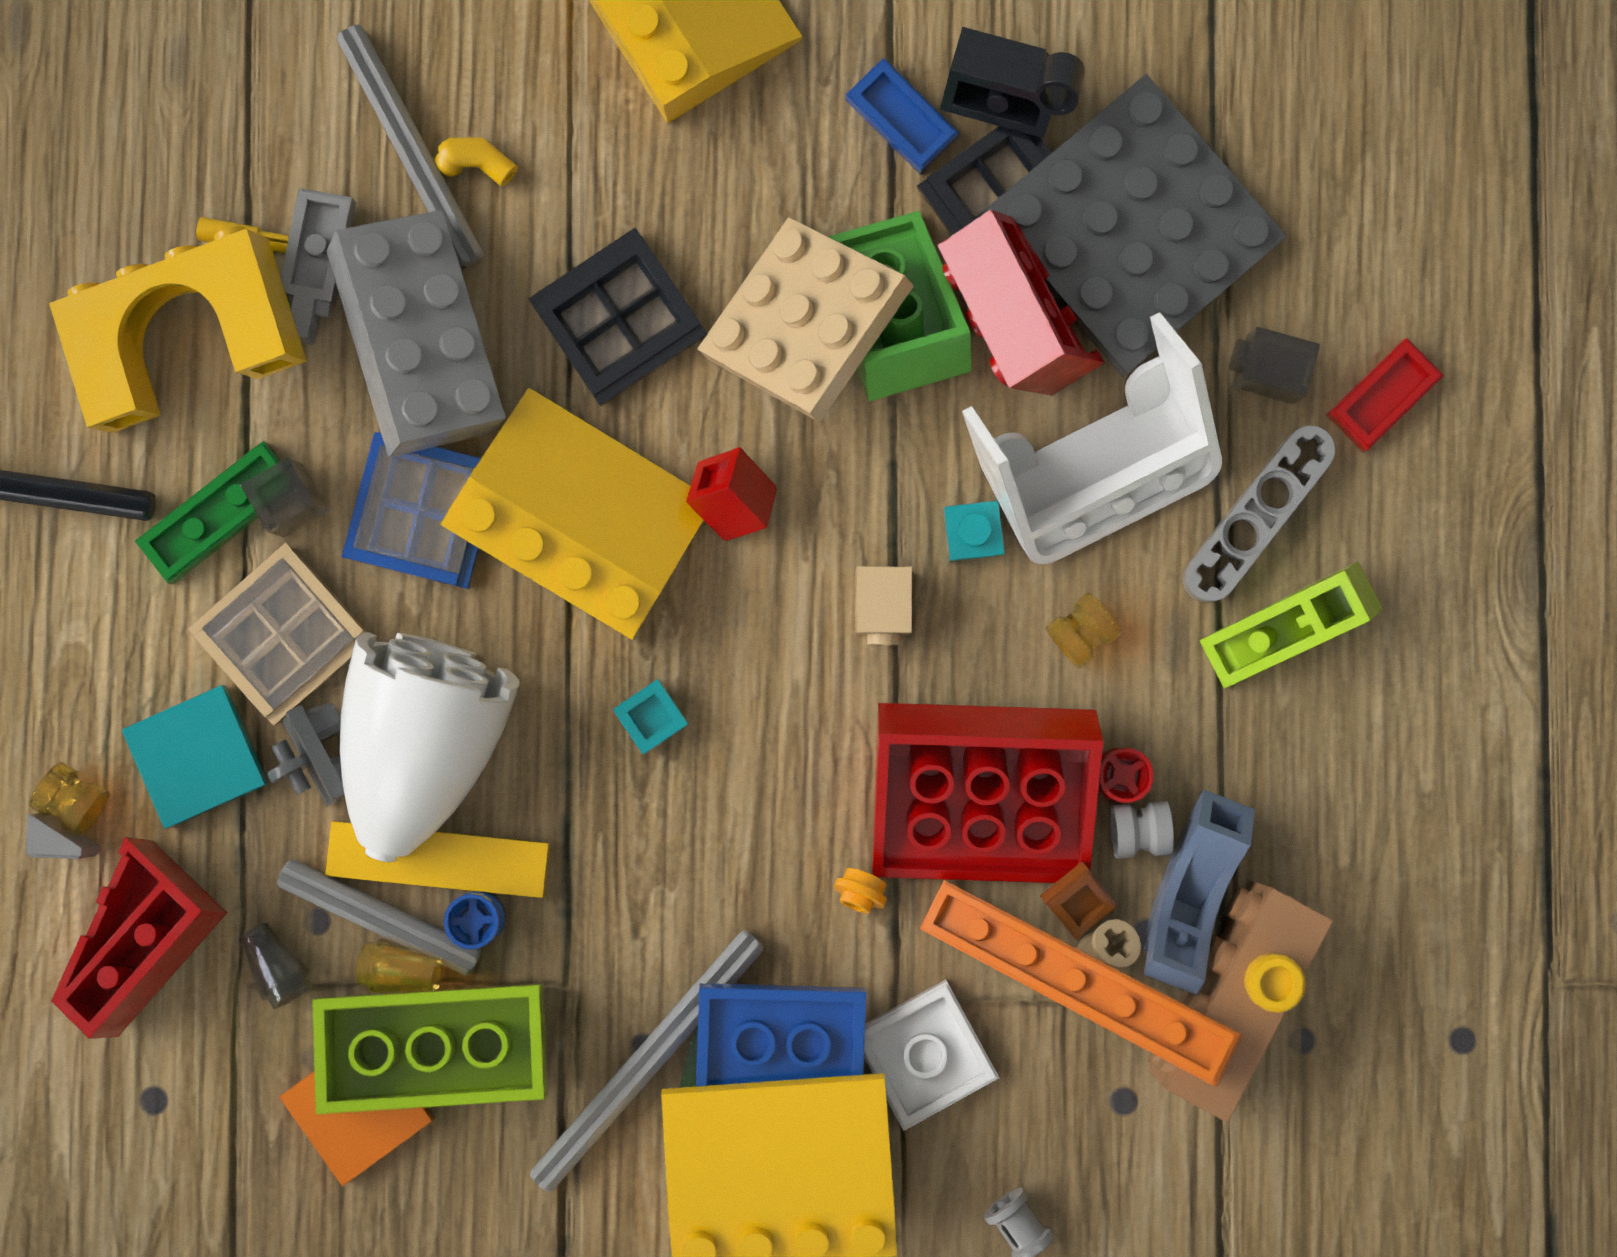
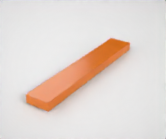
[920,880,1243,1087]

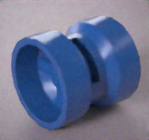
[444,891,507,950]

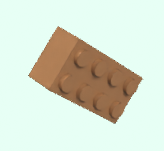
[1148,881,1334,1123]

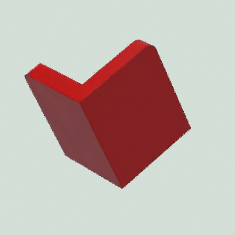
[686,447,777,541]

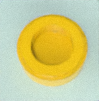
[1244,953,1306,1013]

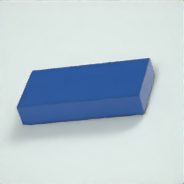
[845,58,959,175]

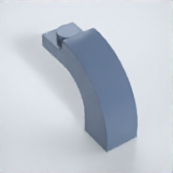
[1142,790,1255,995]

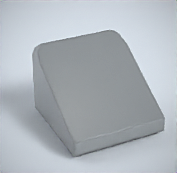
[26,812,99,859]

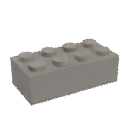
[326,210,506,458]

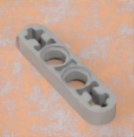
[1183,425,1335,603]

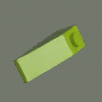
[1199,561,1383,689]

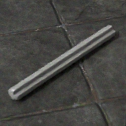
[530,930,764,1192]

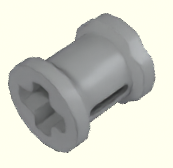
[983,1187,1055,1257]

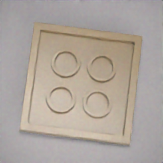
[697,217,913,423]

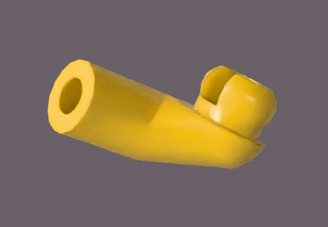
[434,137,518,187]

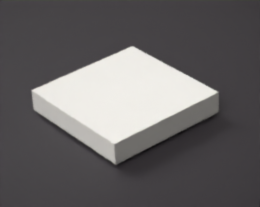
[864,979,1000,1131]

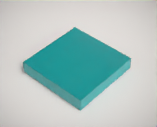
[121,685,269,829]

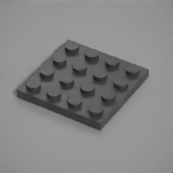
[983,73,1287,377]

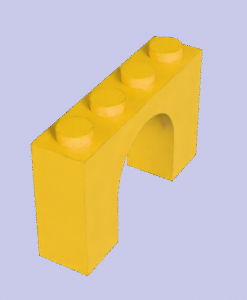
[49,226,307,433]

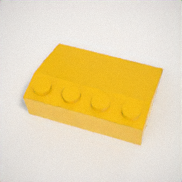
[589,0,802,124]
[440,388,703,640]
[661,1073,897,1257]

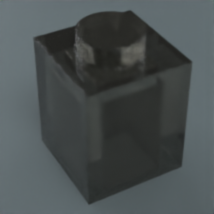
[1229,326,1320,404]

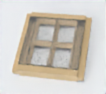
[188,542,368,726]

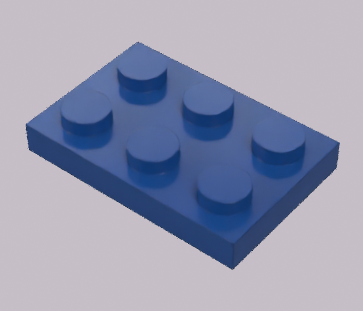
[696,983,866,1087]

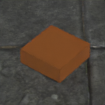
[1040,862,1118,940]

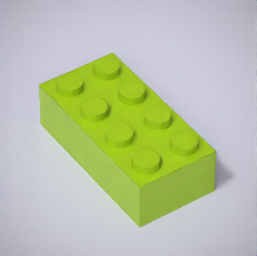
[312,984,548,1114]

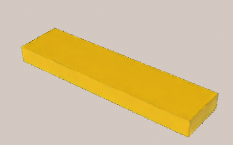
[325,821,550,898]

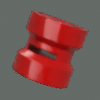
[1098,748,1154,803]

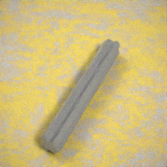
[337,25,483,268]

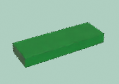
[135,441,300,585]

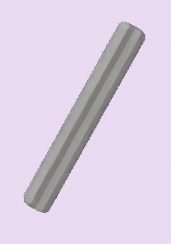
[277,860,481,976]

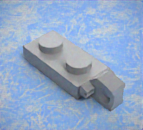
[281,188,356,345]

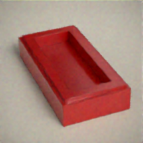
[1326,337,1444,453]

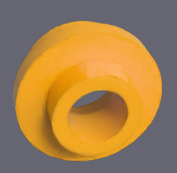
[833,868,887,914]

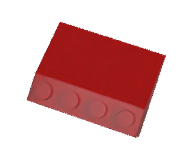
[872,703,1103,883]

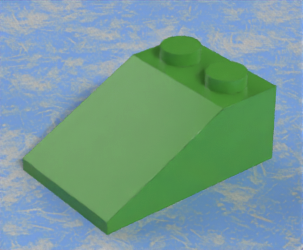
[828,211,972,402]

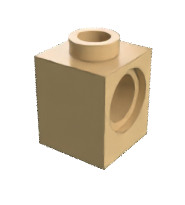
[855,566,912,645]

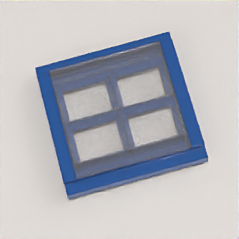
[342,432,481,589]

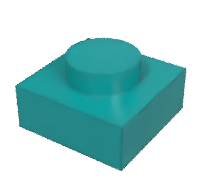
[943,501,1004,562]
[612,679,689,755]

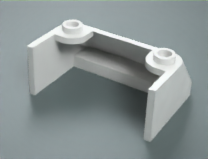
[962,312,1222,564]

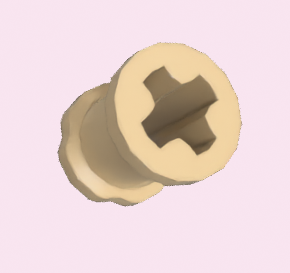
[1075,919,1141,970]

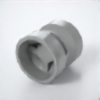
[1110,801,1174,859]

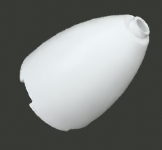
[340,632,520,862]

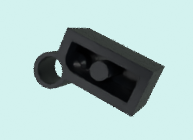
[940,26,1085,138]

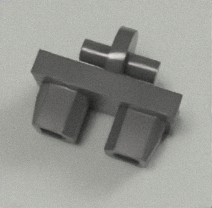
[267,703,345,807]

